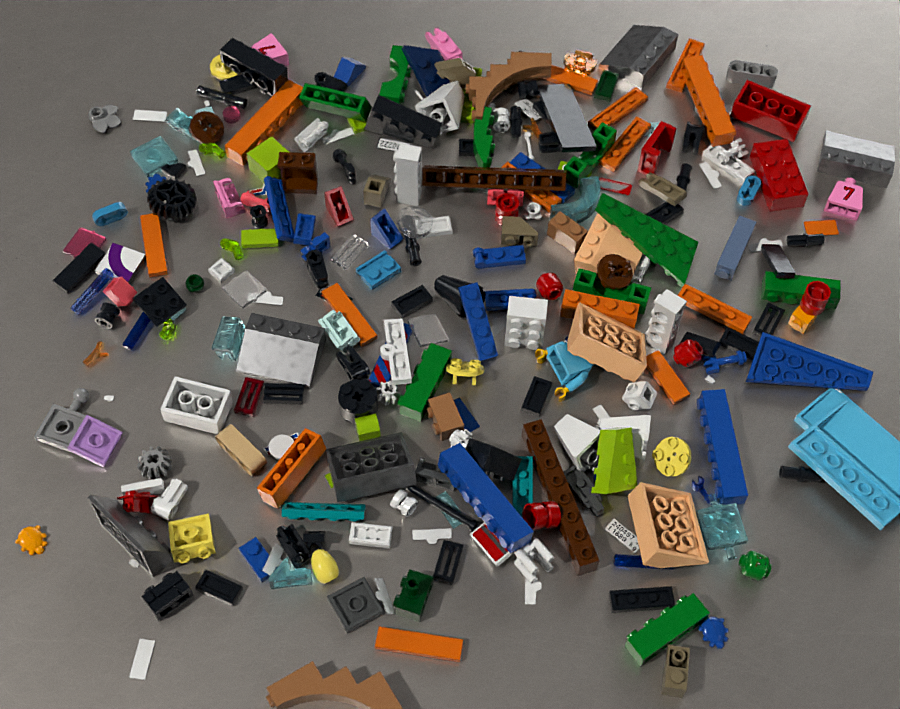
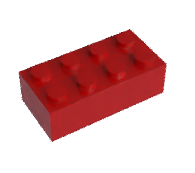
[730,80,811,142]
[750,139,808,212]

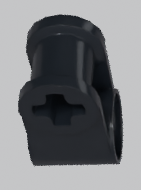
[314,72,348,92]

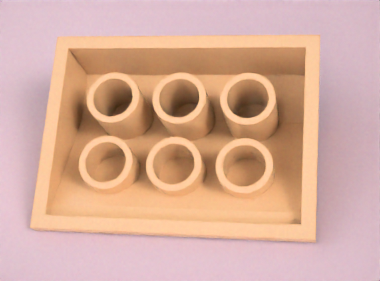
[574,213,643,287]
[567,302,647,382]
[628,482,709,568]

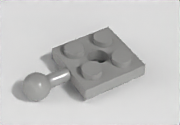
[34,388,89,453]

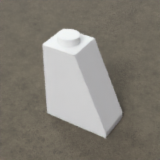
[415,81,465,133]
[554,414,600,471]
[595,415,651,469]

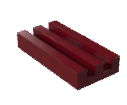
[234,377,265,417]

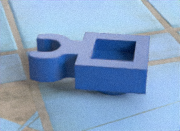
[300,232,331,262]

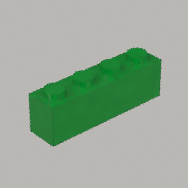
[299,83,372,122]
[761,271,841,309]
[397,343,452,422]
[625,593,710,667]

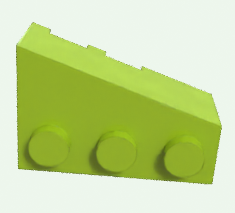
[591,427,637,494]

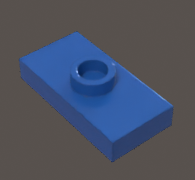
[293,213,316,246]

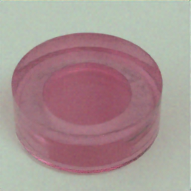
[223,106,241,123]

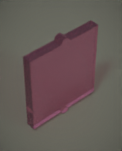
[63,227,106,258]

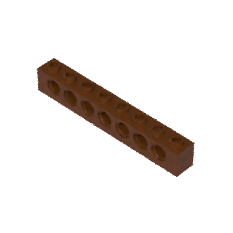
[422,165,567,191]
[522,419,600,576]

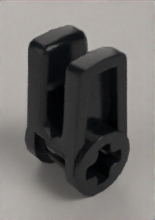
[682,121,704,155]
[538,131,561,153]
[306,250,329,288]
[336,346,370,381]

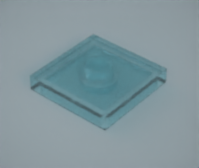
[130,136,178,178]

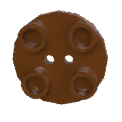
[189,111,224,146]
[597,254,633,290]

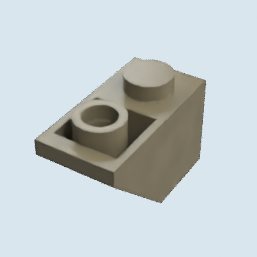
[434,58,476,89]
[363,175,391,208]
[501,216,538,247]
[661,645,690,698]

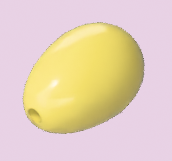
[311,549,339,584]

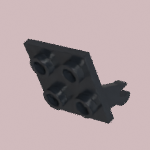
[133,277,187,327]

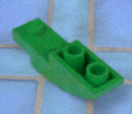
[473,107,495,167]

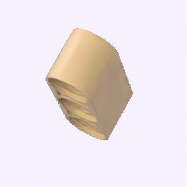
[215,424,267,476]

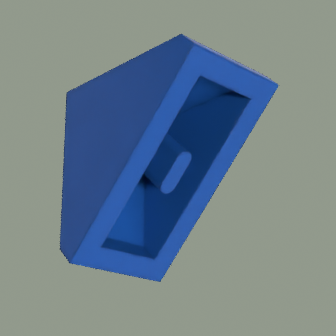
[334,57,366,87]
[370,209,404,249]

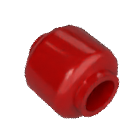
[536,272,563,300]
[673,339,703,367]

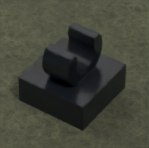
[303,531,326,551]

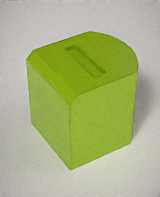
[354,413,381,441]

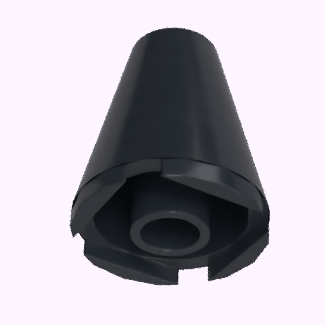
[434,275,486,320]

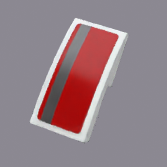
[469,522,513,567]

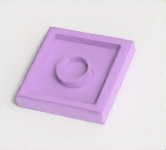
[67,415,123,468]

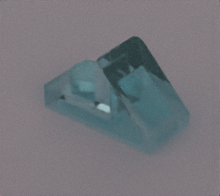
[269,557,313,589]

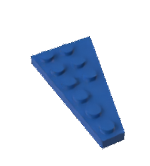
[745,332,873,391]

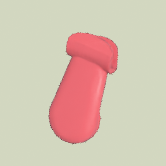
[240,190,271,214]

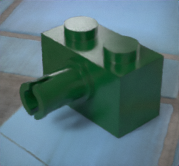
[393,569,433,622]

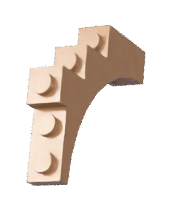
[466,52,552,121]

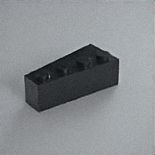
[220,38,288,96]
[364,95,442,148]

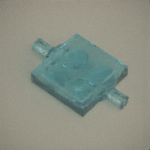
[696,493,748,560]

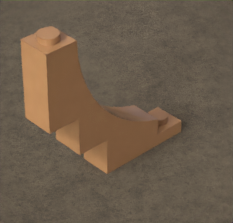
[266,661,403,709]

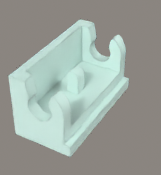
[318,310,361,353]

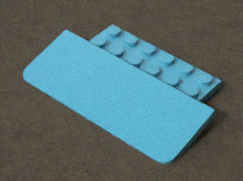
[788,388,900,531]

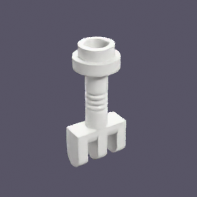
[715,138,749,164]

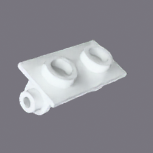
[294,118,329,153]

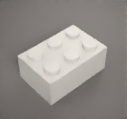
[504,296,548,350]
[160,376,233,434]

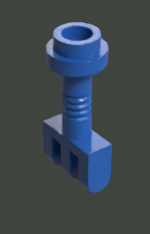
[702,350,747,374]

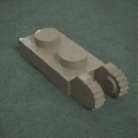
[639,172,687,206]

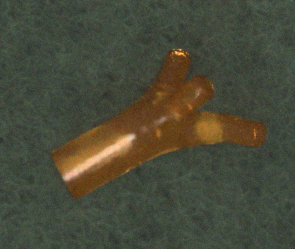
[523,117,542,140]
[83,341,108,367]

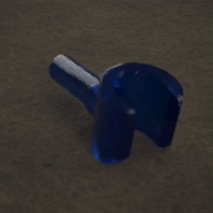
[692,476,713,504]

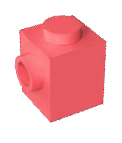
[102,276,137,307]

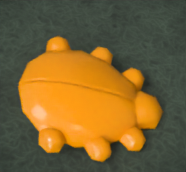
[15,525,48,555]

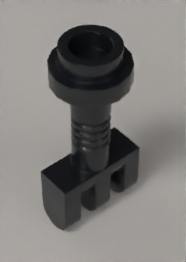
[333,149,356,184]

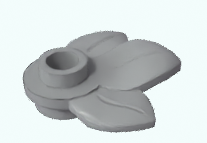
[88,105,121,133]

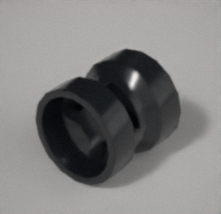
[518,79,538,99]
[95,302,120,329]

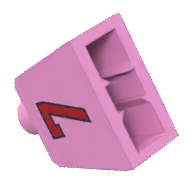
[251,33,289,66]
[824,178,863,221]

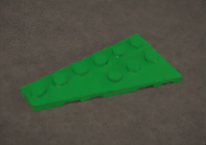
[595,193,699,288]

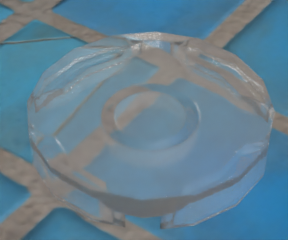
[397,206,433,238]

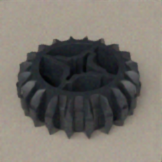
[147,177,197,221]

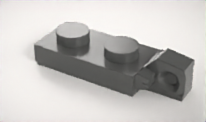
[564,465,605,517]

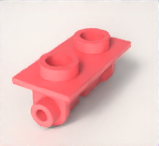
[487,188,524,207]

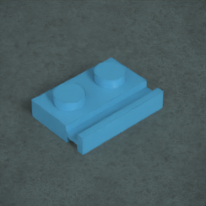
[356,250,401,290]

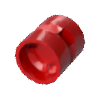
[495,193,519,226]
[800,281,831,316]
[522,501,561,530]

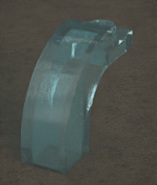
[550,176,600,223]

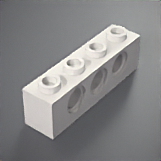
[646,289,687,355]

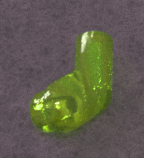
[199,143,226,159]
[220,238,244,260]
[159,318,176,340]

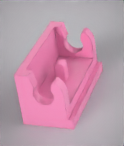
[213,178,246,218]

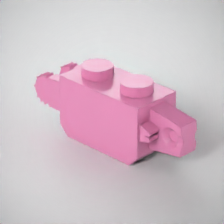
[425,28,463,61]

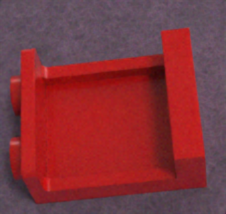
[637,121,677,175]

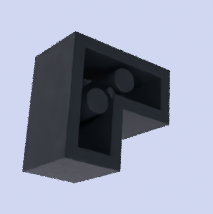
[465,438,522,482]

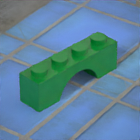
[379,45,412,104]
[564,122,617,188]
[573,268,651,315]

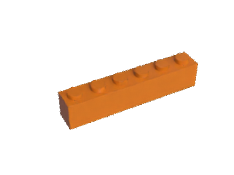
[680,55,736,147]
[225,79,303,166]

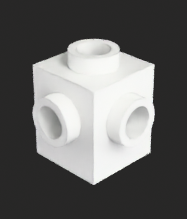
[622,381,657,410]

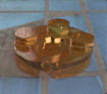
[563,50,598,77]

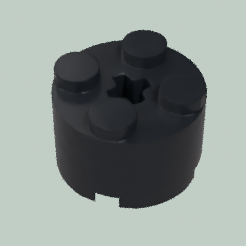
[338,379,378,424]

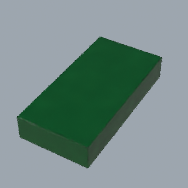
[594,70,619,102]

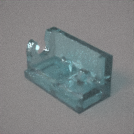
[212,316,245,361]

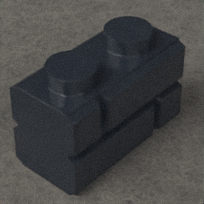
[141,571,193,621]

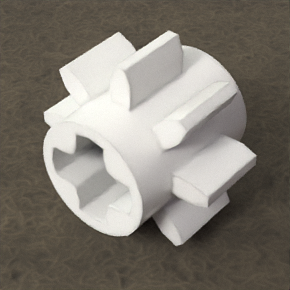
[376,381,400,406]
[449,429,473,448]

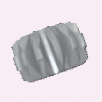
[137,446,172,480]

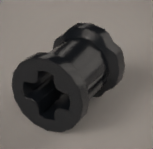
[250,205,268,229]

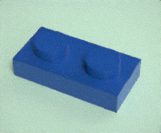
[238,537,279,582]

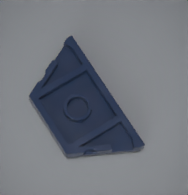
[402,45,450,97]

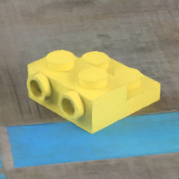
[168,513,216,563]

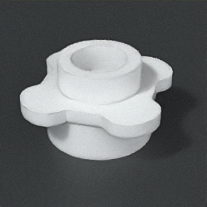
[524,202,542,220]

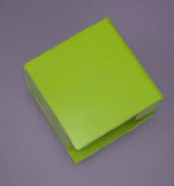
[246,136,289,182]

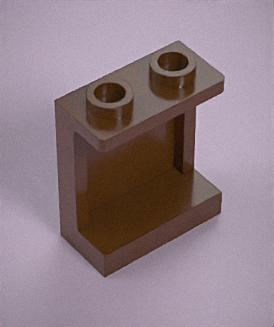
[278,152,318,194]

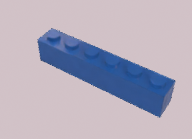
[697,389,748,506]
[438,443,534,554]

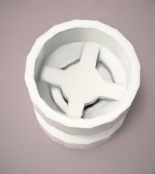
[493,108,510,132]
[390,489,419,517]

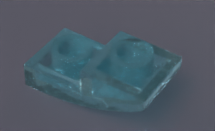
[165,108,194,139]

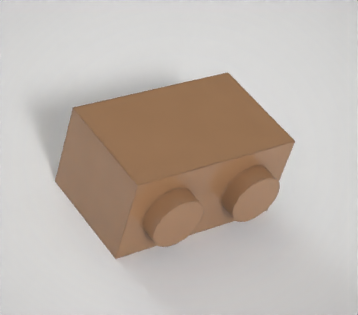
[547,211,588,254]
[426,392,464,441]

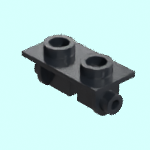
[276,524,312,569]

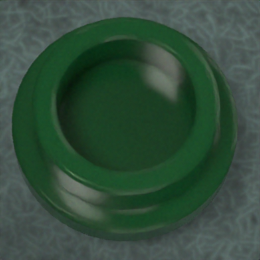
[185,274,205,292]

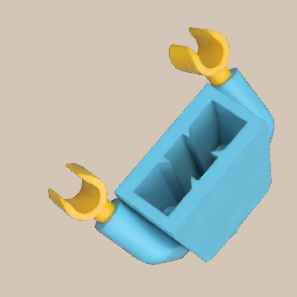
[535,341,595,402]

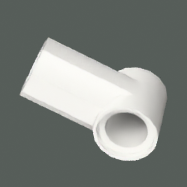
[151,479,188,521]

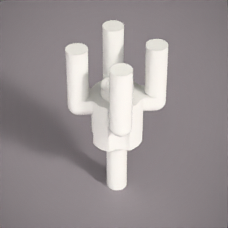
[513,538,555,584]

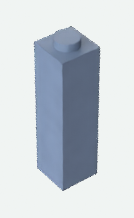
[714,215,756,281]

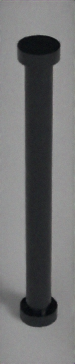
[405,485,479,532]

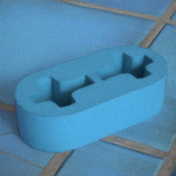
[737,176,761,206]
[92,202,128,226]

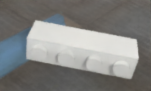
[393,144,422,206]

